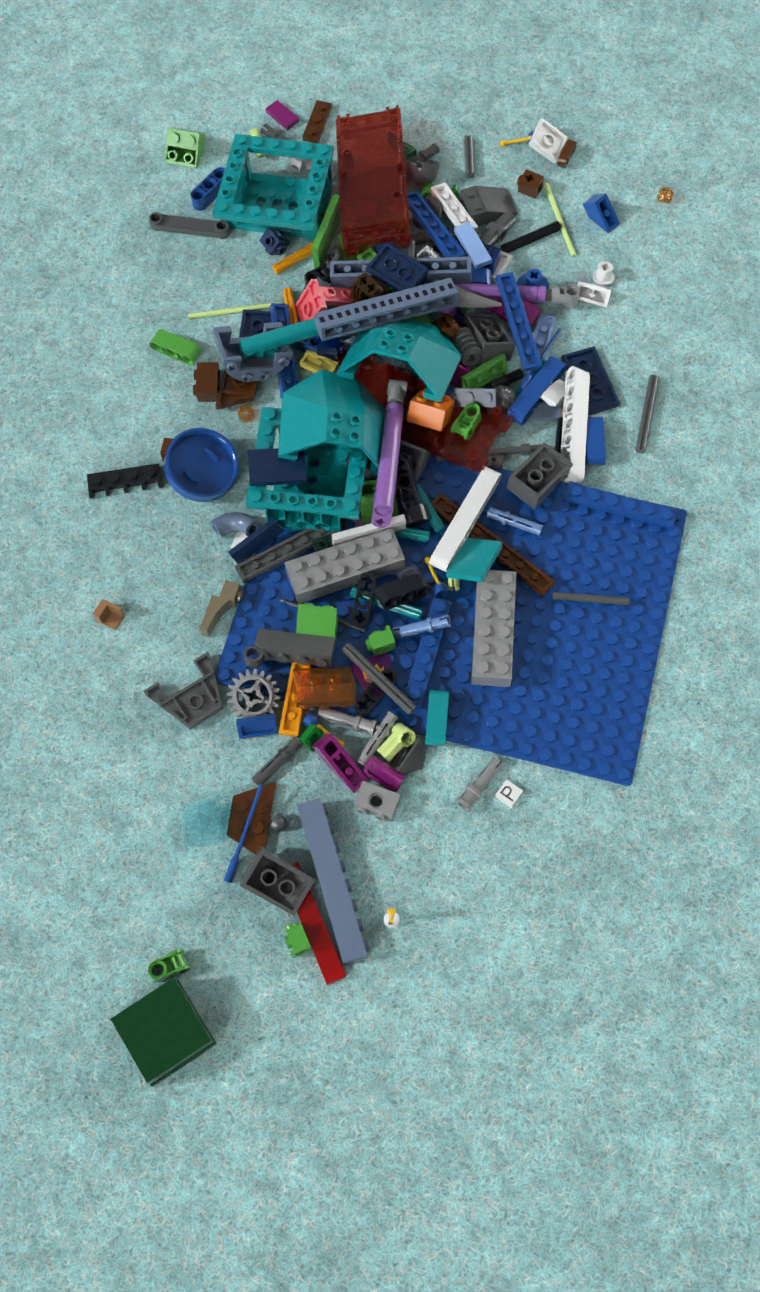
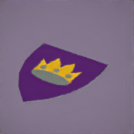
[351,653,392,697]

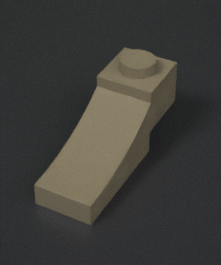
[200,580,243,637]

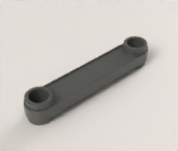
[149,212,230,239]

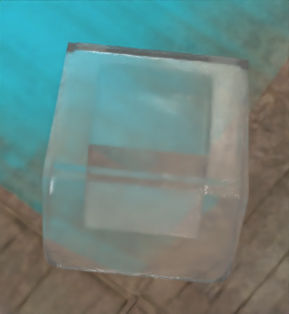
[250,157,268,174]

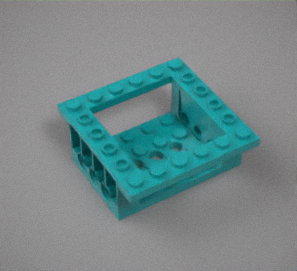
[212,134,334,239]
[245,407,368,532]

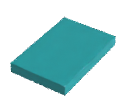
[446,538,503,582]

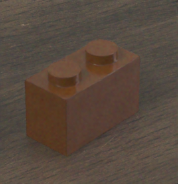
[193,362,220,402]

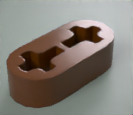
[557,139,577,168]
[436,313,460,338]

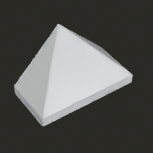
[577,281,612,308]

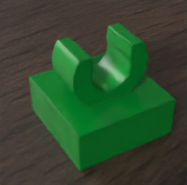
[298,724,323,752]

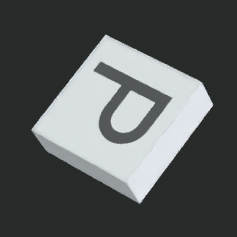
[495,779,523,808]

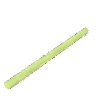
[544,183,576,257]
[188,302,281,319]

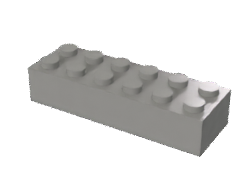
[285,527,405,604]
[471,570,516,687]

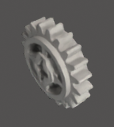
[226,669,281,718]

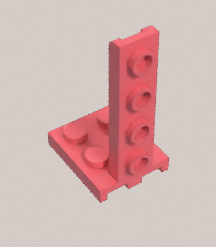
[295,279,375,322]

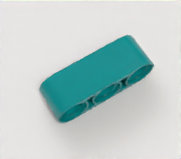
[425,690,449,746]

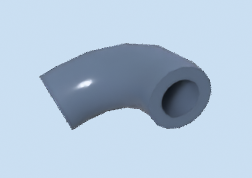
[210,512,261,537]

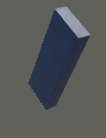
[228,518,283,564]

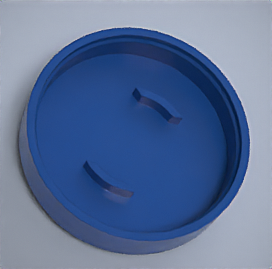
[164,428,239,502]

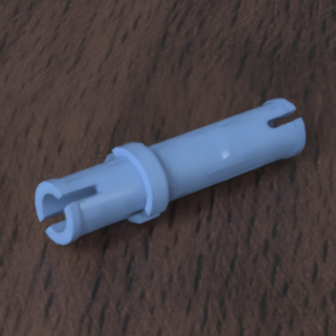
[487,506,543,536]
[392,615,451,639]

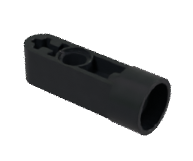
[396,455,430,528]

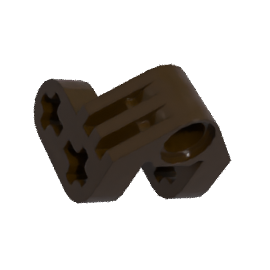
[352,273,392,303]

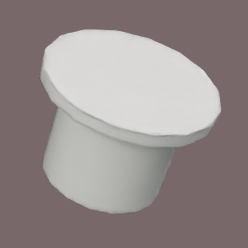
[592,261,615,286]

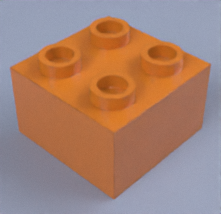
[406,390,455,431]

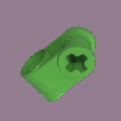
[451,403,482,440]
[148,948,191,982]

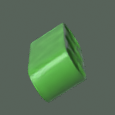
[149,329,202,366]

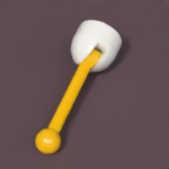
[383,908,400,928]

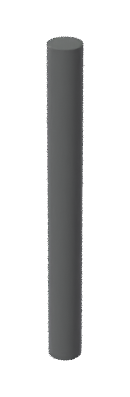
[552,592,630,606]

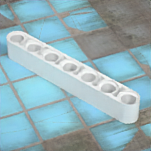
[561,366,590,485]
[429,466,502,572]

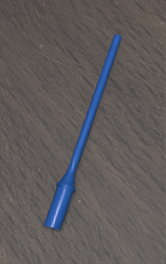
[518,328,561,392]
[224,784,263,883]

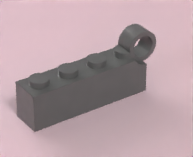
[243,629,335,668]

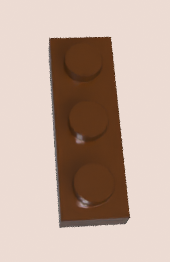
[302,100,332,144]

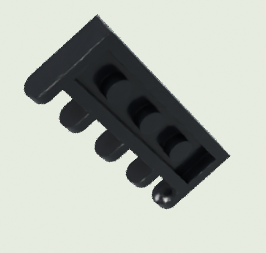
[87,463,163,499]

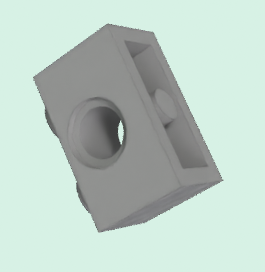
[354,781,400,822]

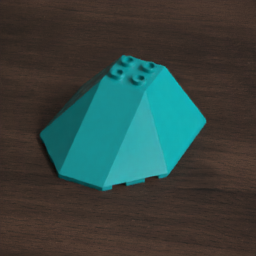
[336,319,462,402]
[278,370,385,476]

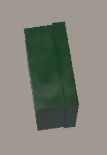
[111,978,217,1087]

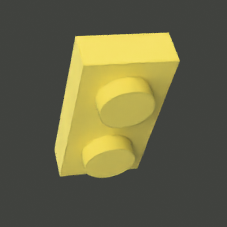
[299,349,339,373]

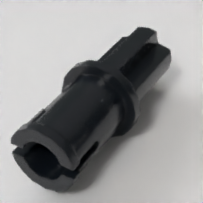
[489,368,524,388]

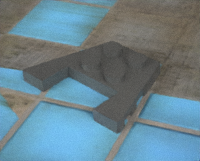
[143,652,223,729]

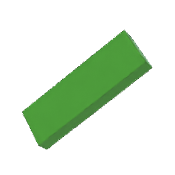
[461,353,508,388]

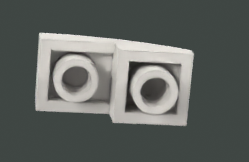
[541,379,565,407]

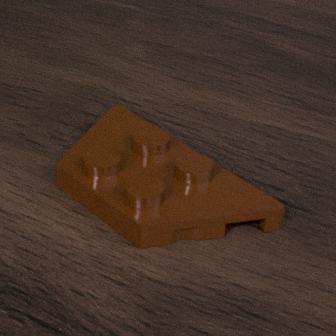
[215,369,259,410]
[227,782,276,854]

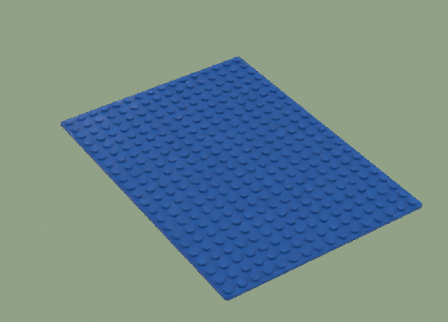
[215,453,687,786]

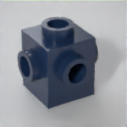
[259,227,290,256]

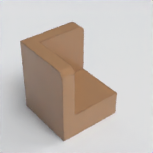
[93,599,125,630]

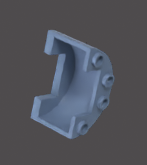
[212,322,293,382]

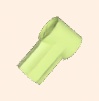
[377,723,416,762]

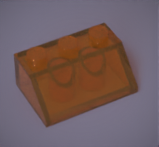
[293,667,356,709]

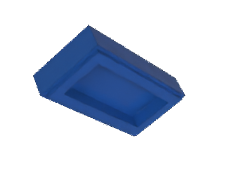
[236,714,278,739]

